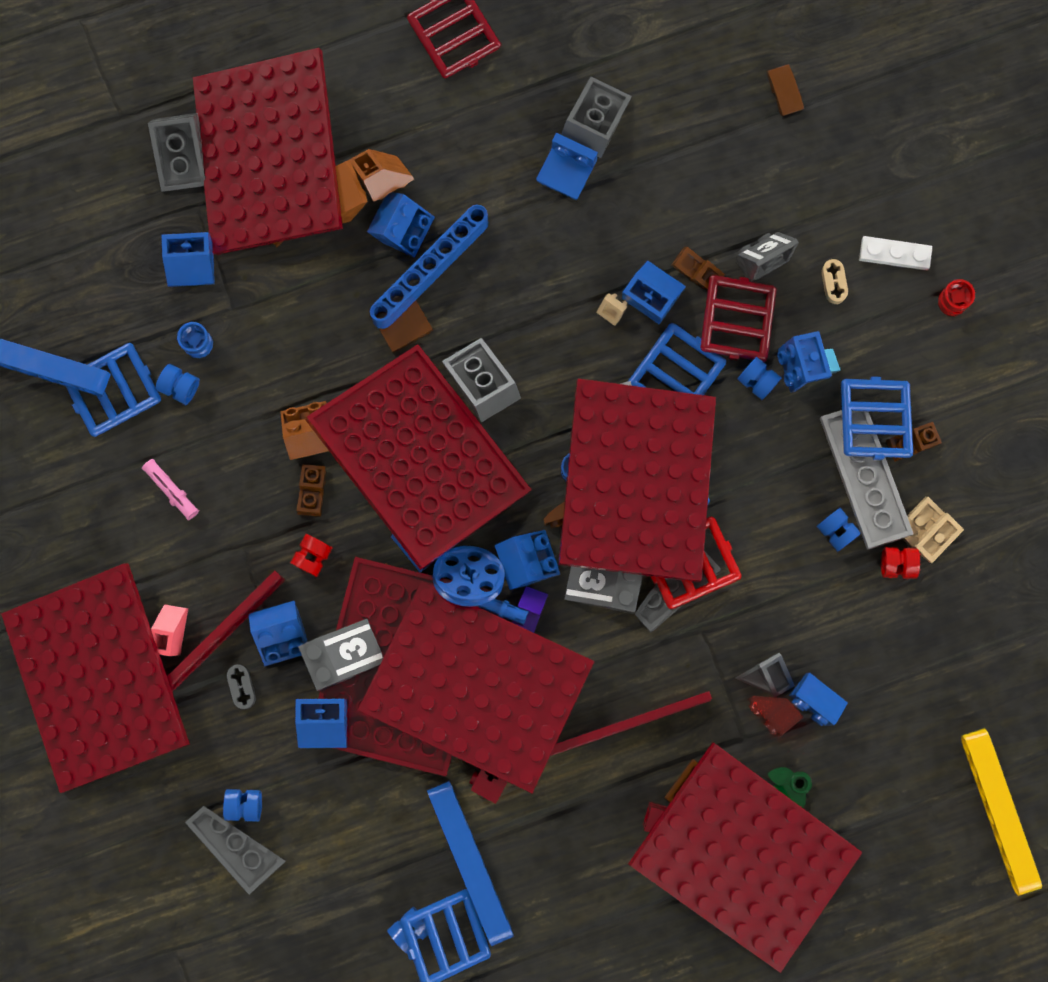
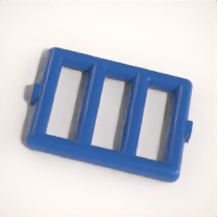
[628,323,726,395]
[66,343,161,437]
[841,377,913,460]
[400,889,491,982]

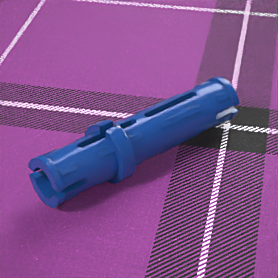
[458,590,529,625]

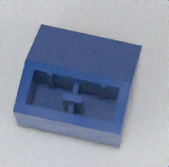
[367,192,435,257]
[162,232,215,287]
[621,261,686,324]
[495,530,560,590]
[249,601,308,666]
[789,673,848,726]
[295,699,347,748]

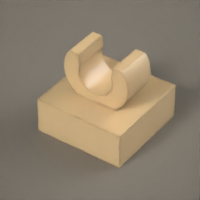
[596,293,627,325]

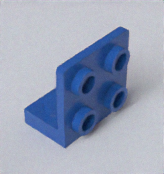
[537,133,598,200]
[778,331,832,393]

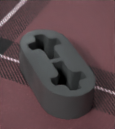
[227,665,256,709]

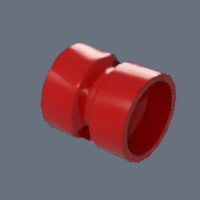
[938,279,975,316]
[290,534,332,577]
[881,547,920,579]

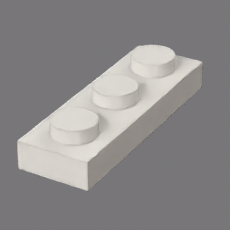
[859,236,932,271]

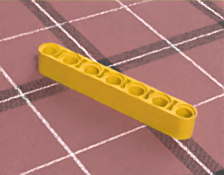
[961,728,1042,896]

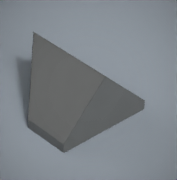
[736,653,795,698]

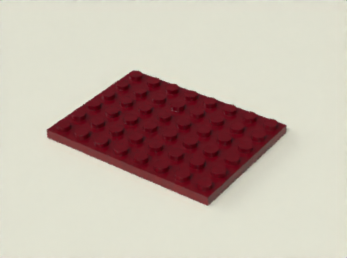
[193,48,343,255]
[305,344,532,570]
[558,378,716,582]
[318,557,491,777]
[1,563,190,793]
[358,581,594,794]
[628,742,862,973]

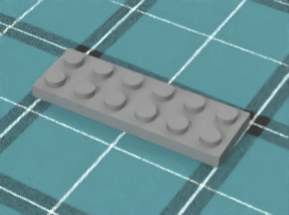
[820,410,913,550]

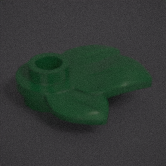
[768,767,812,808]

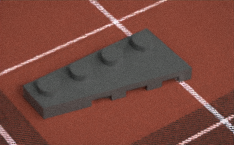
[635,551,721,633]
[185,806,286,895]

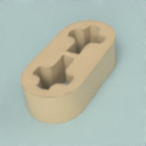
[822,259,848,304]

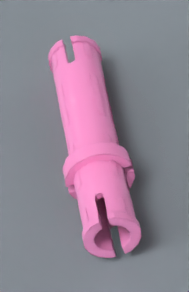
[142,459,199,520]

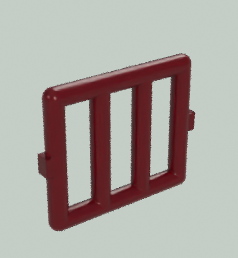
[407,0,501,78]
[700,275,776,362]

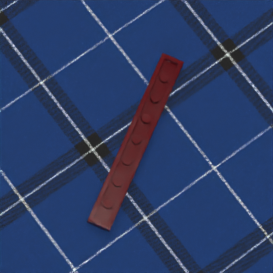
[167,571,285,692]
[551,691,712,756]

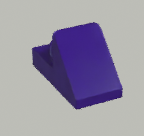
[512,586,548,633]

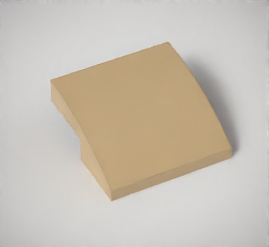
[903,497,964,563]

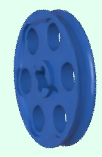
[433,546,505,606]

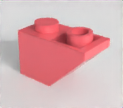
[151,605,188,656]

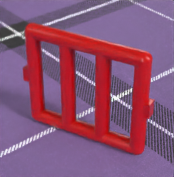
[651,516,742,609]

